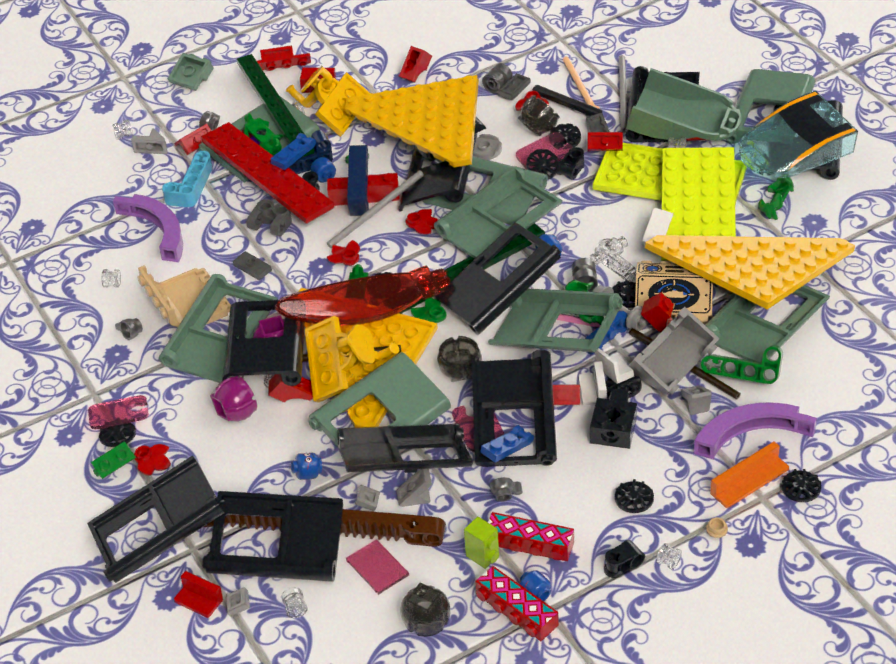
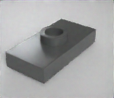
[498,73,531,100]
[586,113,610,132]
[233,251,272,280]

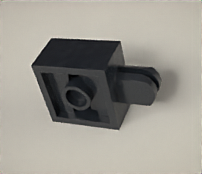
[590,389,637,449]

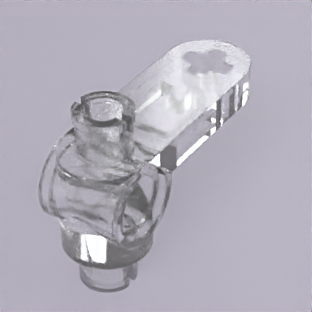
[590,236,637,282]

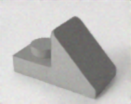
[131,128,168,154]
[680,385,712,415]
[396,469,432,507]

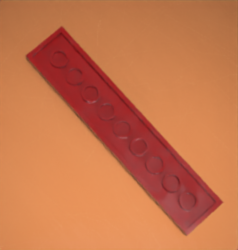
[201,122,335,224]

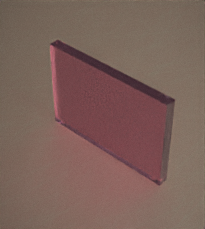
[346,539,409,595]

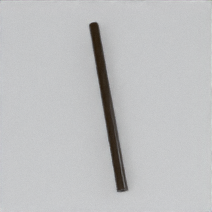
[629,328,741,400]

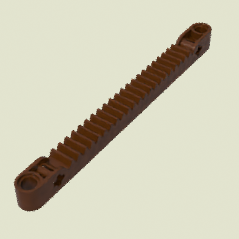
[204,509,446,547]

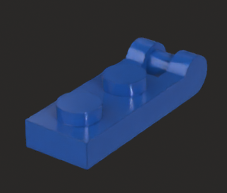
[271,133,316,170]
[585,311,627,355]
[481,425,535,462]

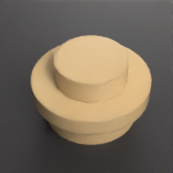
[706,517,728,538]

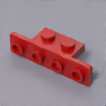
[257,45,311,71]

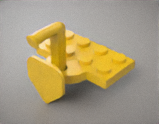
[286,66,370,137]
[305,316,399,403]

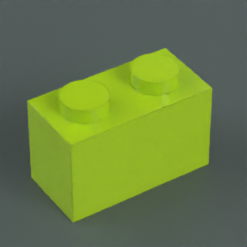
[464,516,499,569]

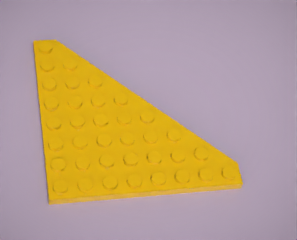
[345,75,479,167]
[645,235,855,310]
[294,288,438,428]

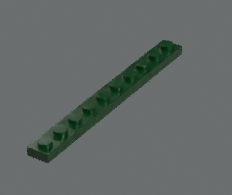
[237,54,314,157]
[384,223,545,314]

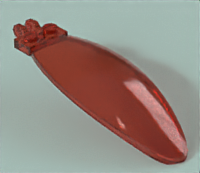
[275,265,451,326]

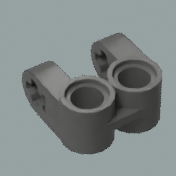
[246,199,292,237]

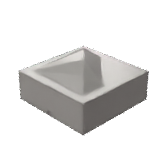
[355,485,380,511]
[226,587,250,616]

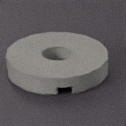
[473,134,502,160]

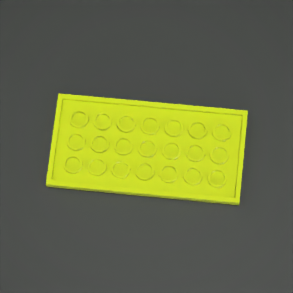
[593,143,748,205]
[661,147,736,261]

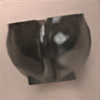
[518,95,560,136]
[437,336,482,382]
[400,582,451,637]

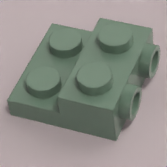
[167,53,214,91]

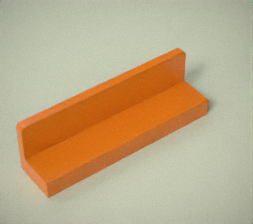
[710,441,789,508]

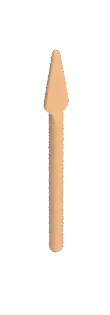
[563,56,600,109]

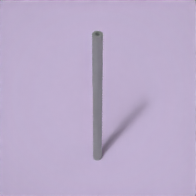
[619,55,627,133]
[327,170,424,248]

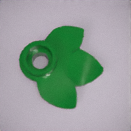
[411,297,447,323]

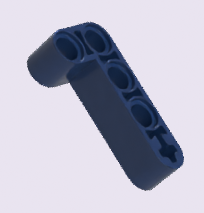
[288,130,333,174]
[347,145,369,216]

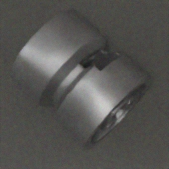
[482,63,513,94]
[572,258,598,292]

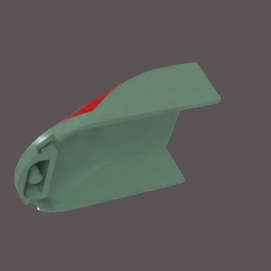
[626,68,741,141]

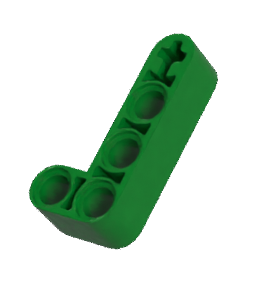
[701,345,783,384]

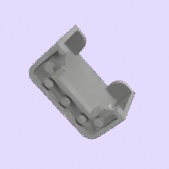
[629,307,719,395]

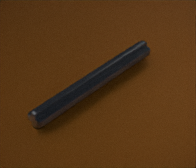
[532,85,602,116]

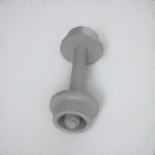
[592,285,648,331]

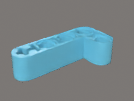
[162,151,213,207]

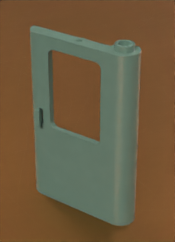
[725,69,816,144]
[198,96,320,183]
[423,157,548,225]
[434,166,563,258]
[159,274,278,383]
[705,285,830,363]
[488,288,623,352]
[309,352,451,447]

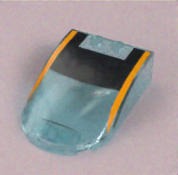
[739,90,858,178]

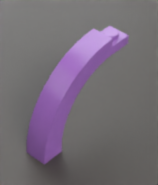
[113,194,183,262]
[694,402,817,459]

